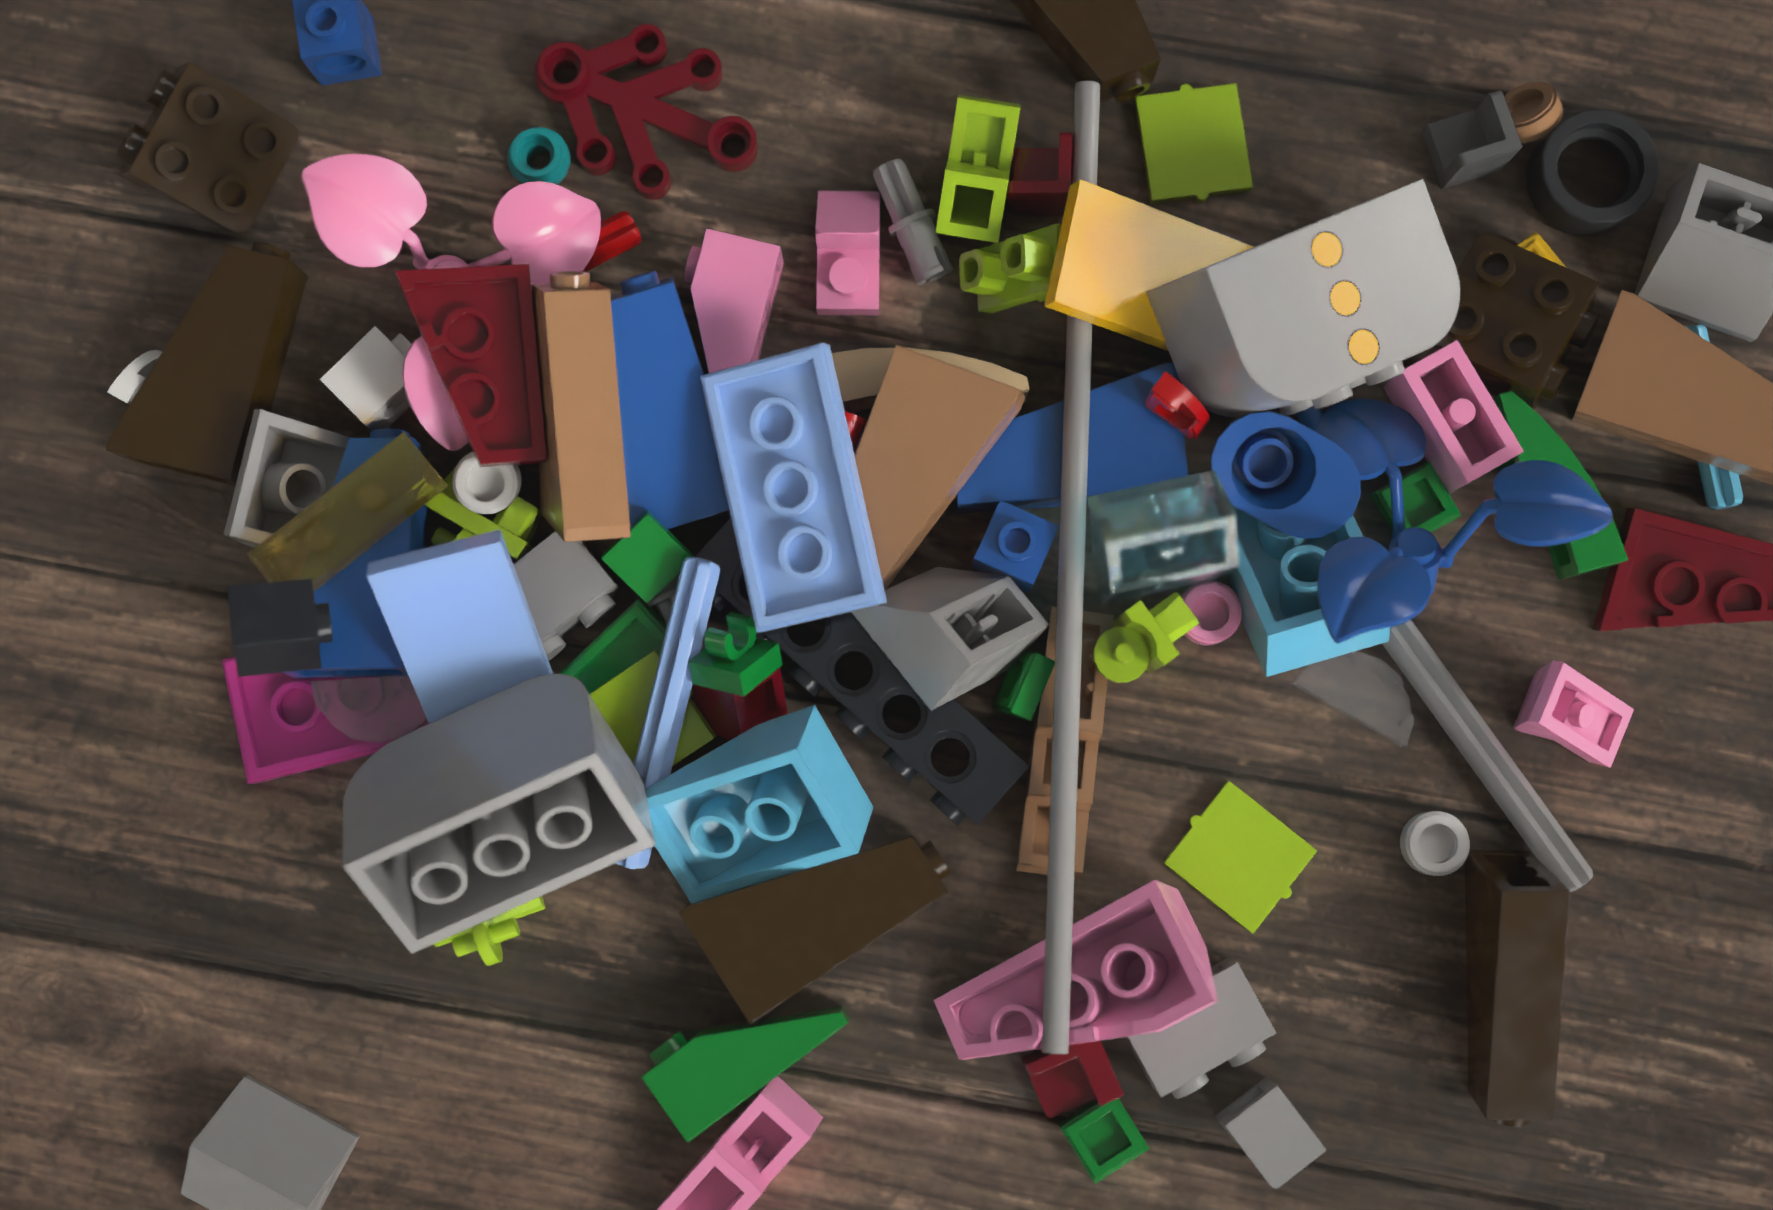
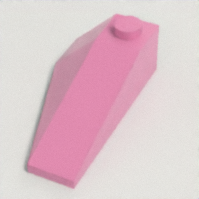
[934,880,1218,1060]

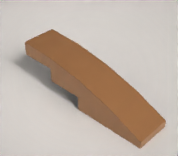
[1016,606,1114,880]

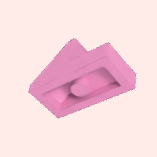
[815,191,880,315]
[1513,660,1634,768]

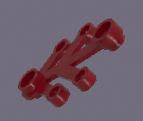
[534,24,758,200]

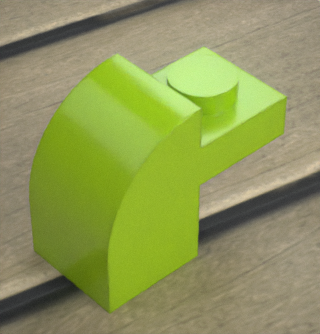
[935,95,1021,243]

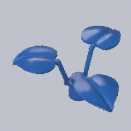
[1316,399,1613,644]

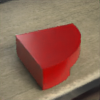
[1144,371,1210,440]

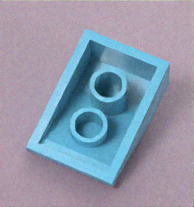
[1202,482,1390,677]
[645,705,874,904]

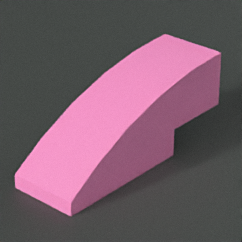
[656,1076,824,1210]

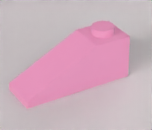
[684,228,784,373]

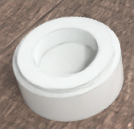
[453,452,521,514]
[1400,811,1470,876]

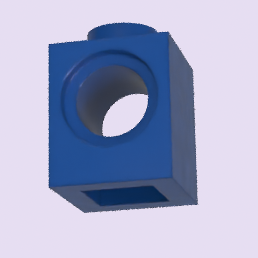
[292,0,382,85]
[971,500,1059,593]

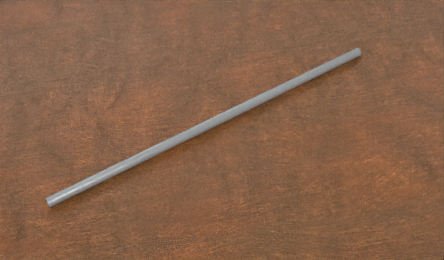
[1042,81,1100,1054]

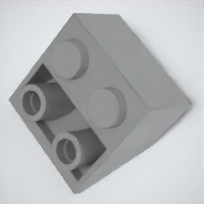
[1634,163,1773,342]
[851,567,1049,710]

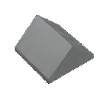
[224,409,351,559]
[181,1075,360,1210]

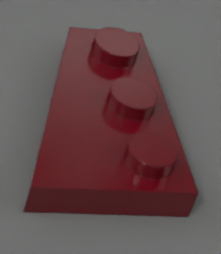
[395,264,547,467]
[1592,508,1773,631]

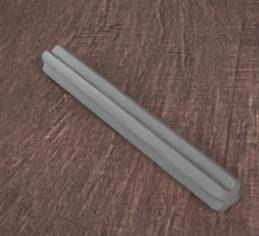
[1382,620,1593,892]

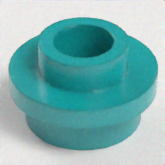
[507,127,571,185]

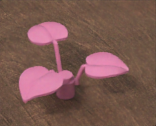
[301,154,601,451]

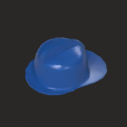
[1211,411,1361,538]

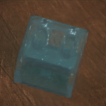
[1087,470,1239,605]

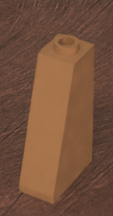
[532,271,630,542]
[1572,290,1773,485]
[855,345,1025,590]

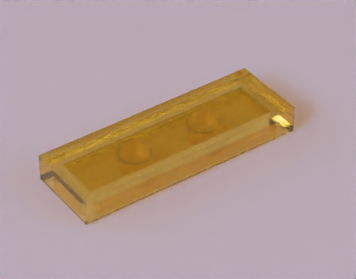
[247,432,448,591]

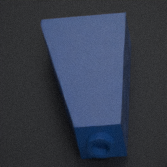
[611,270,729,529]
[955,362,1189,514]
[283,429,429,678]

